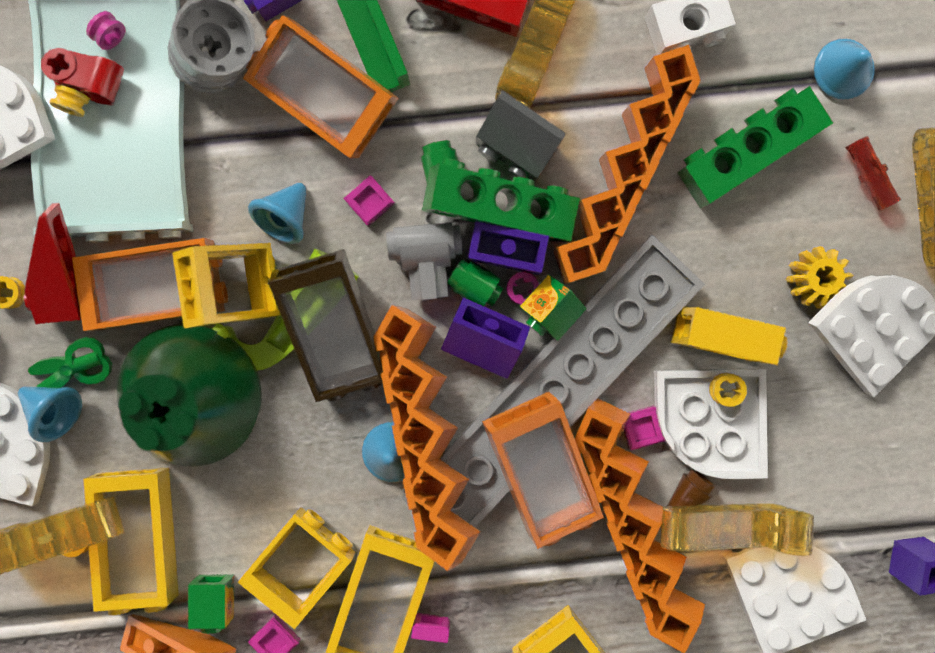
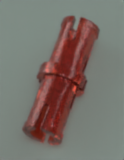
[845,135,902,211]

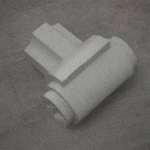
[386,222,462,300]

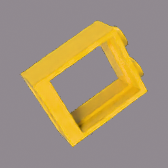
[172,243,280,329]
[670,307,787,365]
[238,507,355,629]

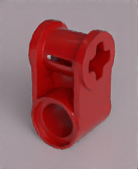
[41,48,124,106]

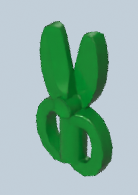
[28,337,113,388]

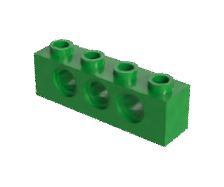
[677,86,834,208]
[422,159,580,242]

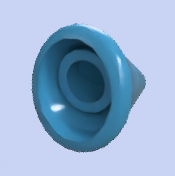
[814,39,875,99]
[248,183,306,244]
[18,386,83,442]
[362,422,405,482]

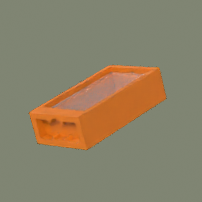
[243,15,399,158]
[72,238,228,331]
[482,392,604,549]

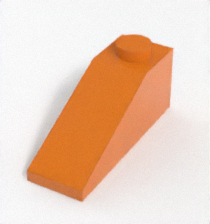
[120,614,236,653]

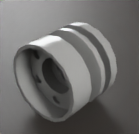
[167,0,255,93]

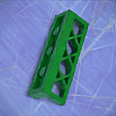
[337,0,410,93]

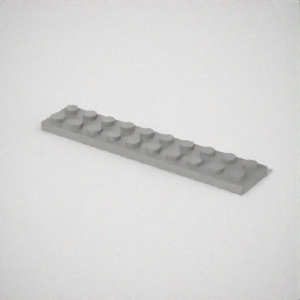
[402,234,705,527]

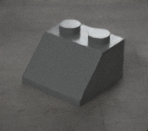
[475,90,566,182]

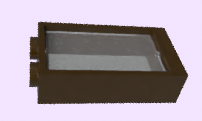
[268,249,383,402]

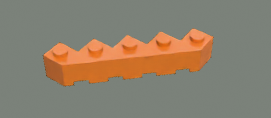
[553,45,701,284]
[373,305,480,571]
[575,398,705,653]

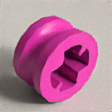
[86,11,126,50]
[506,272,539,305]

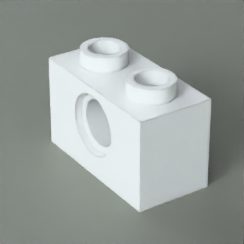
[645,0,736,55]

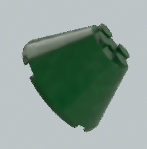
[117,323,262,467]

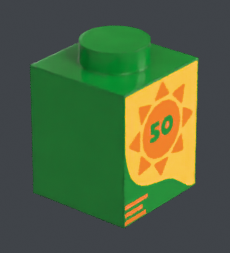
[519,274,587,341]
[188,574,234,634]

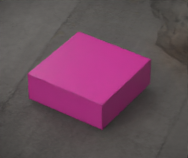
[343,175,395,227]
[624,405,665,451]
[411,613,450,643]
[248,614,301,653]

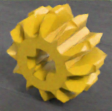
[785,246,854,308]

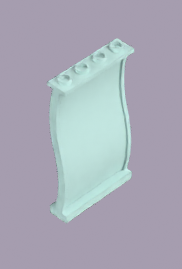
[28,0,193,243]

